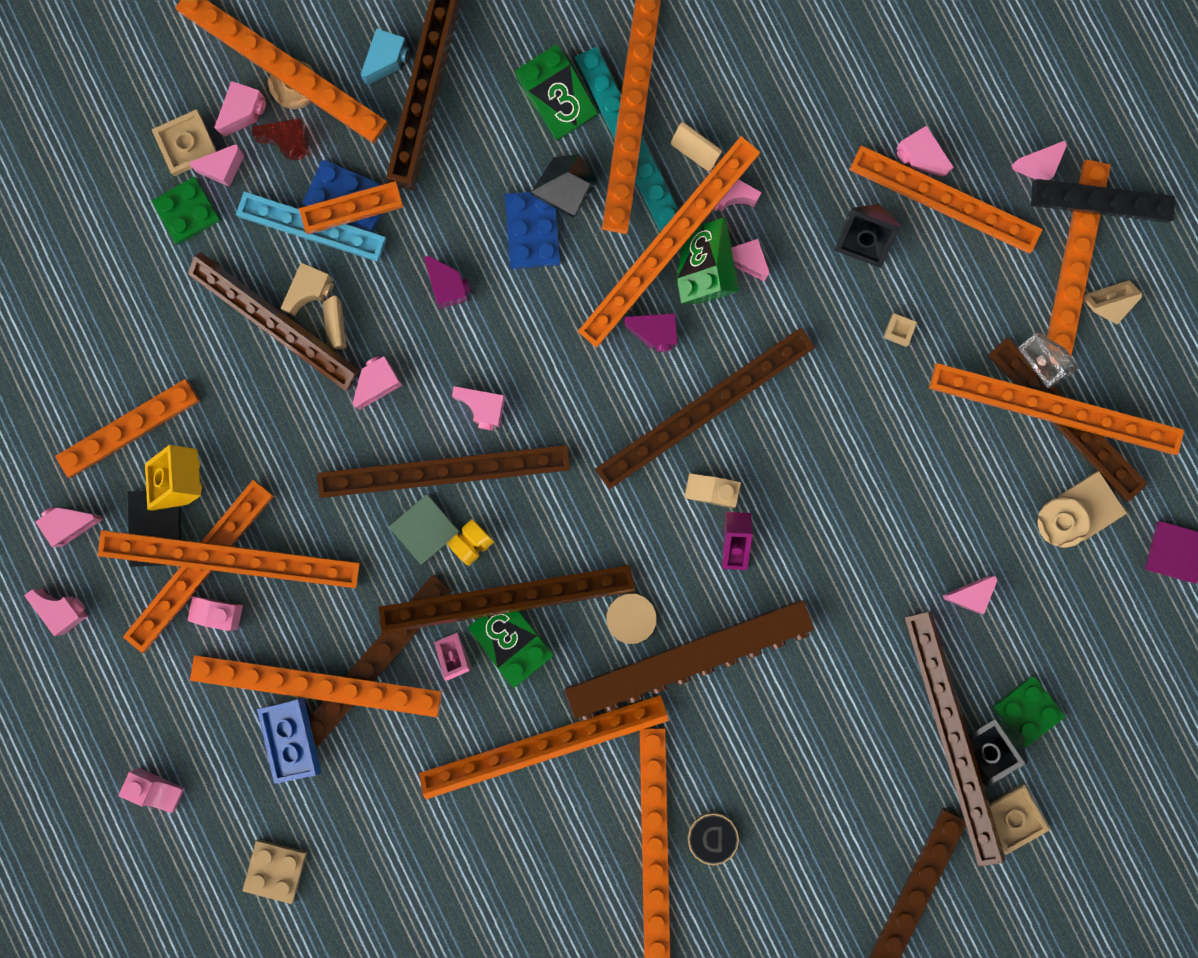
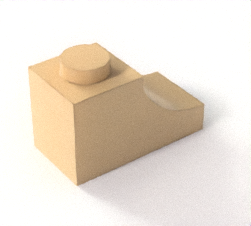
[281,263,334,317]

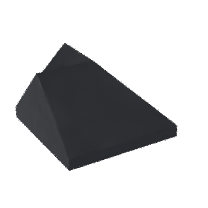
[530,154,597,218]
[834,204,901,268]
[969,718,1028,787]

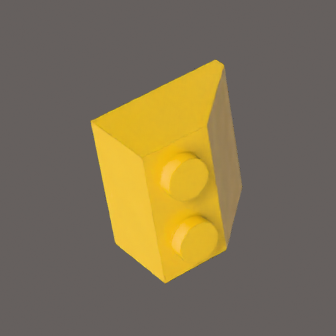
[145,445,202,510]

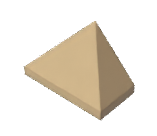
[1083,280,1142,325]

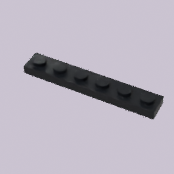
[1031,179,1175,223]

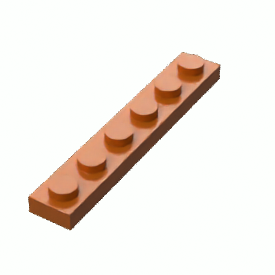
[55,379,200,478]

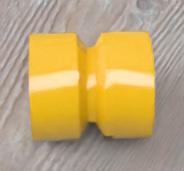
[446,519,494,566]

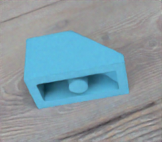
[361,29,410,85]

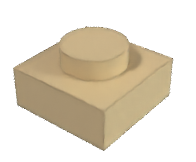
[883,313,917,347]

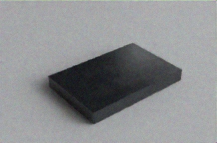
[127,491,182,567]

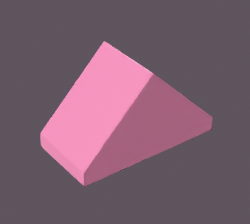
[1012,141,1067,180]
[190,144,244,187]
[731,239,769,281]
[943,576,997,614]
[434,633,473,681]

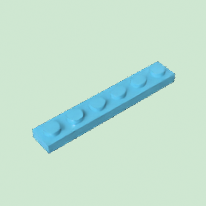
[236,192,387,262]

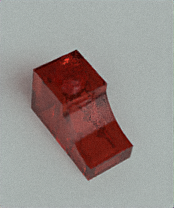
[251,118,310,160]

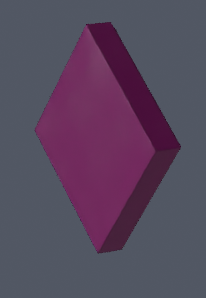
[1144,521,1198,584]

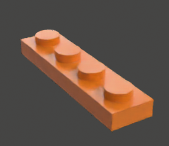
[299,181,404,235]

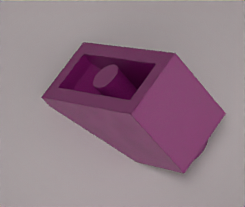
[424,255,471,309]
[624,313,677,352]
[722,512,753,570]

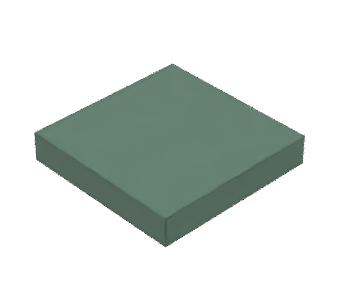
[389,494,460,565]

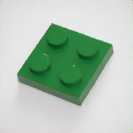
[151,176,221,245]
[992,676,1065,748]

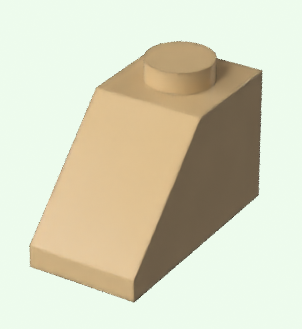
[684,474,741,508]

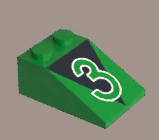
[515,44,598,141]
[677,217,739,304]
[468,611,554,688]

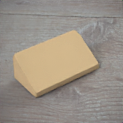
[671,122,722,172]
[323,296,347,350]

